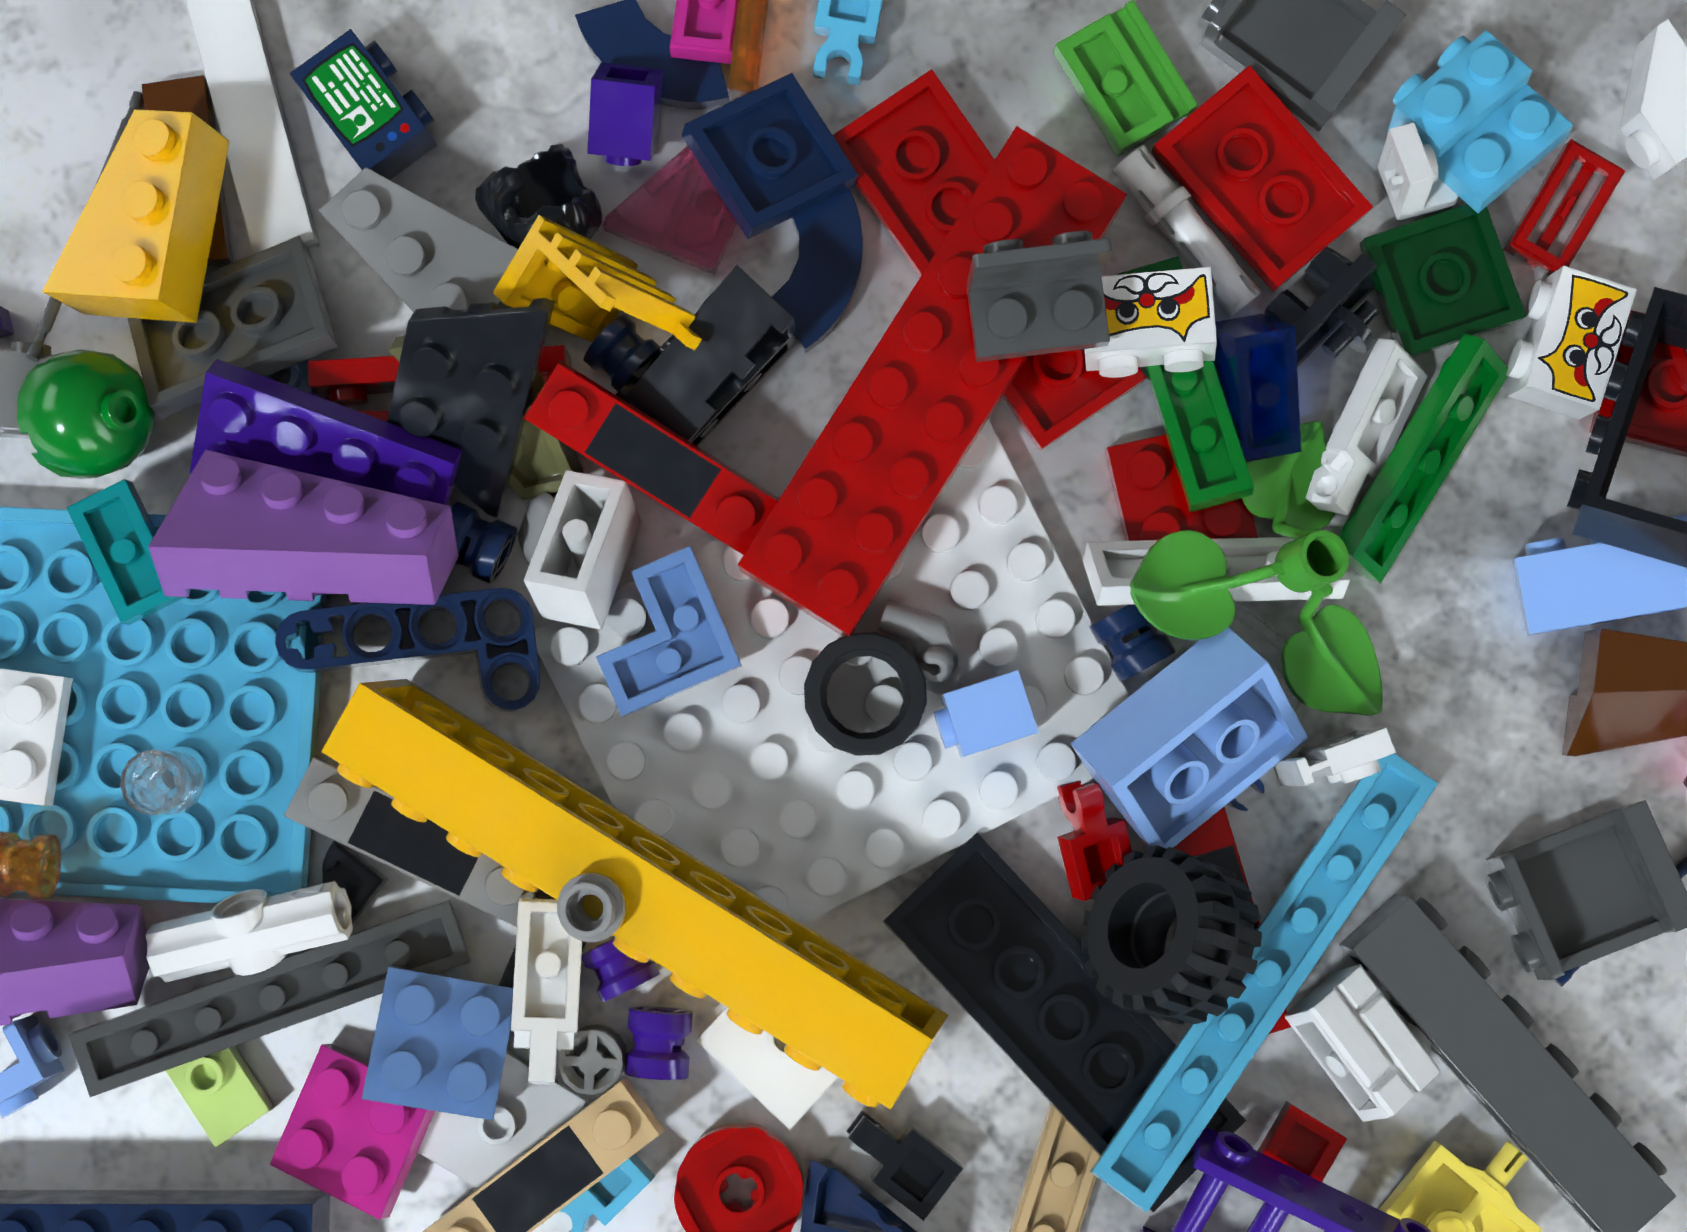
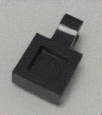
[846,1110,963,1221]

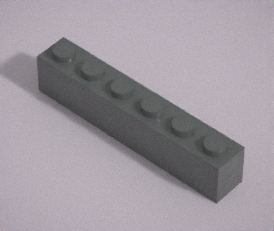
[1339,894,1676,1232]

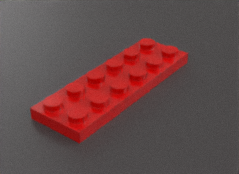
[833,69,1146,452]

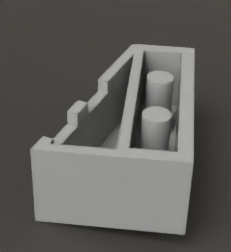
[318,168,518,313]

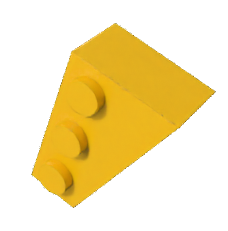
[42,109,229,323]

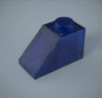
[1213,313,1302,462]

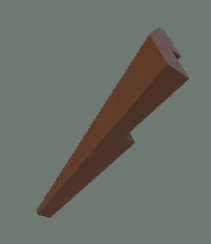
[1562,628,1687,757]

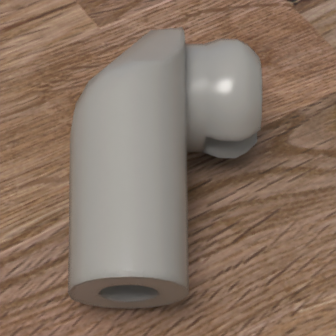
[878,599,958,683]

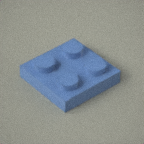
[362,967,513,1120]

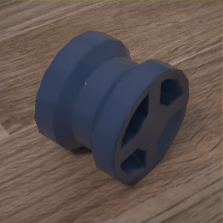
[583,314,661,392]

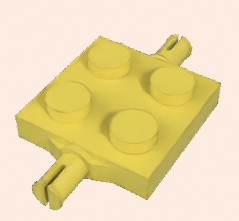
[1379,1140,1543,1232]

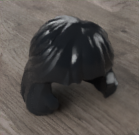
[475,144,602,249]

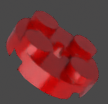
[674,1123,804,1232]

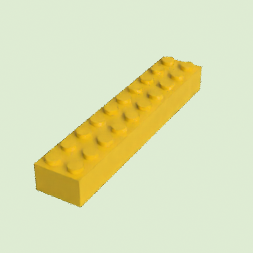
[321,679,949,1110]

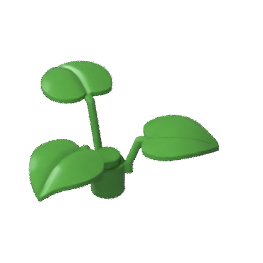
[1130,421,1383,716]

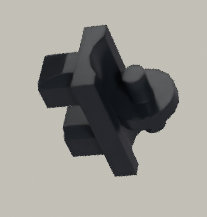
[1264,247,1379,368]

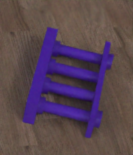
[1140,1127,1431,1232]

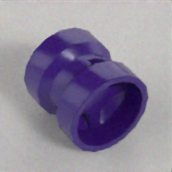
[624,1006,693,1080]

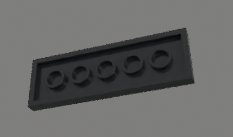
[882,833,1247,1213]

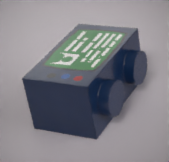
[289,29,437,180]

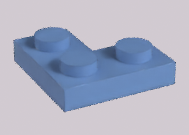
[596,546,742,717]

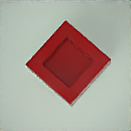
[1257,1101,1347,1182]

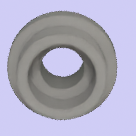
[557,873,626,942]

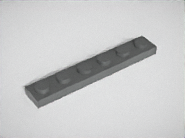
[69,899,471,1097]

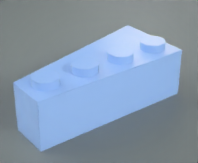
[1513,514,1687,636]

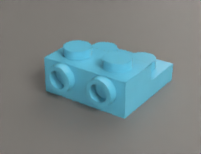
[1388,30,1573,213]

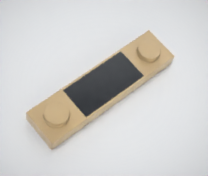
[422,1077,665,1232]

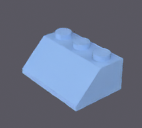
[1071,627,1309,849]

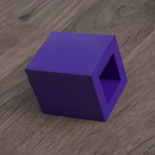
[587,62,664,166]

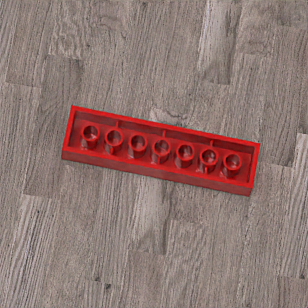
[737,126,1127,637]

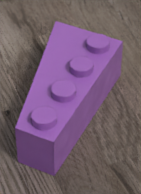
[148,450,459,605]
[0,899,150,1026]

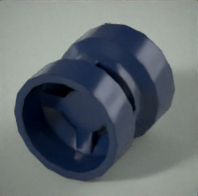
[451,501,517,585]
[1089,604,1176,682]

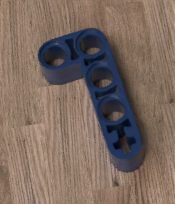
[275,588,540,712]

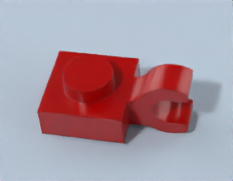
[1057,780,1132,901]

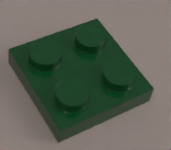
[1359,204,1527,357]

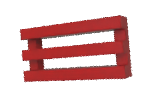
[1503,139,1626,276]

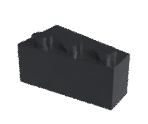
[616,265,797,446]

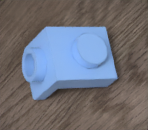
[0,1015,65,1119]

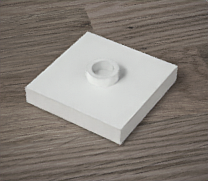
[696,1007,838,1130]
[418,1049,589,1189]

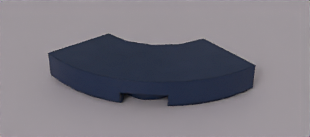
[575,0,730,108]
[771,189,863,353]

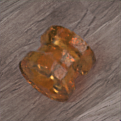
[0,831,62,900]

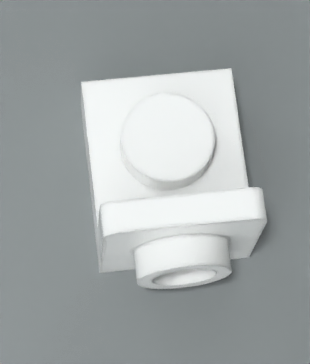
[1378,123,1458,220]

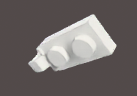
[1305,338,1428,515]
[511,898,582,1084]

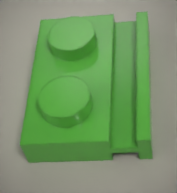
[1053,0,1198,157]

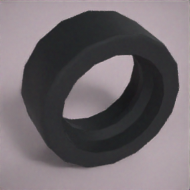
[804,632,927,756]

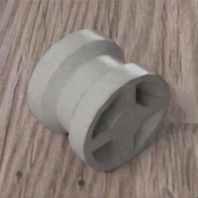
[558,1024,627,1095]

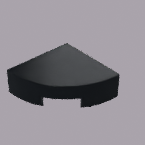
[322,840,388,924]

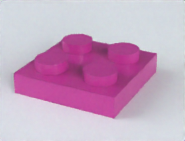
[269,1044,435,1220]

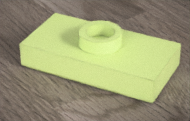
[166,1046,275,1148]

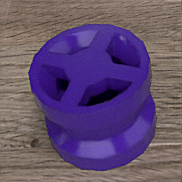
[581,938,660,1002]

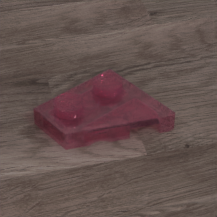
[602,146,737,275]

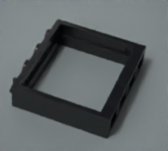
[1567,287,1687,568]

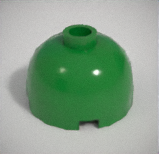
[17,349,155,479]

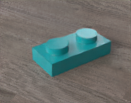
[66,479,185,625]

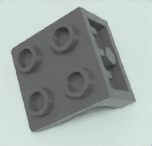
[966,231,1113,362]

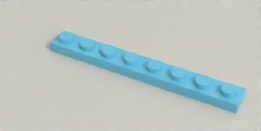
[1090,753,1438,1212]

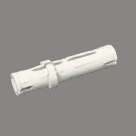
[1113,145,1262,318]

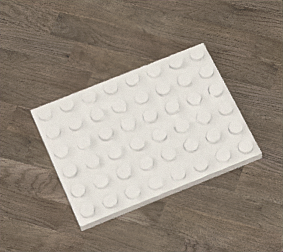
[535,419,1129,924]

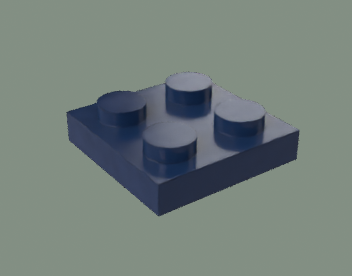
[682,73,859,239]

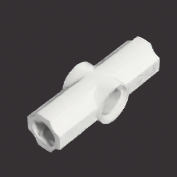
[145,881,353,982]

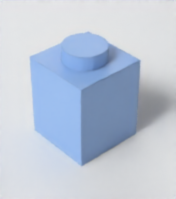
[934,670,1039,758]

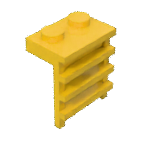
[492,215,702,350]

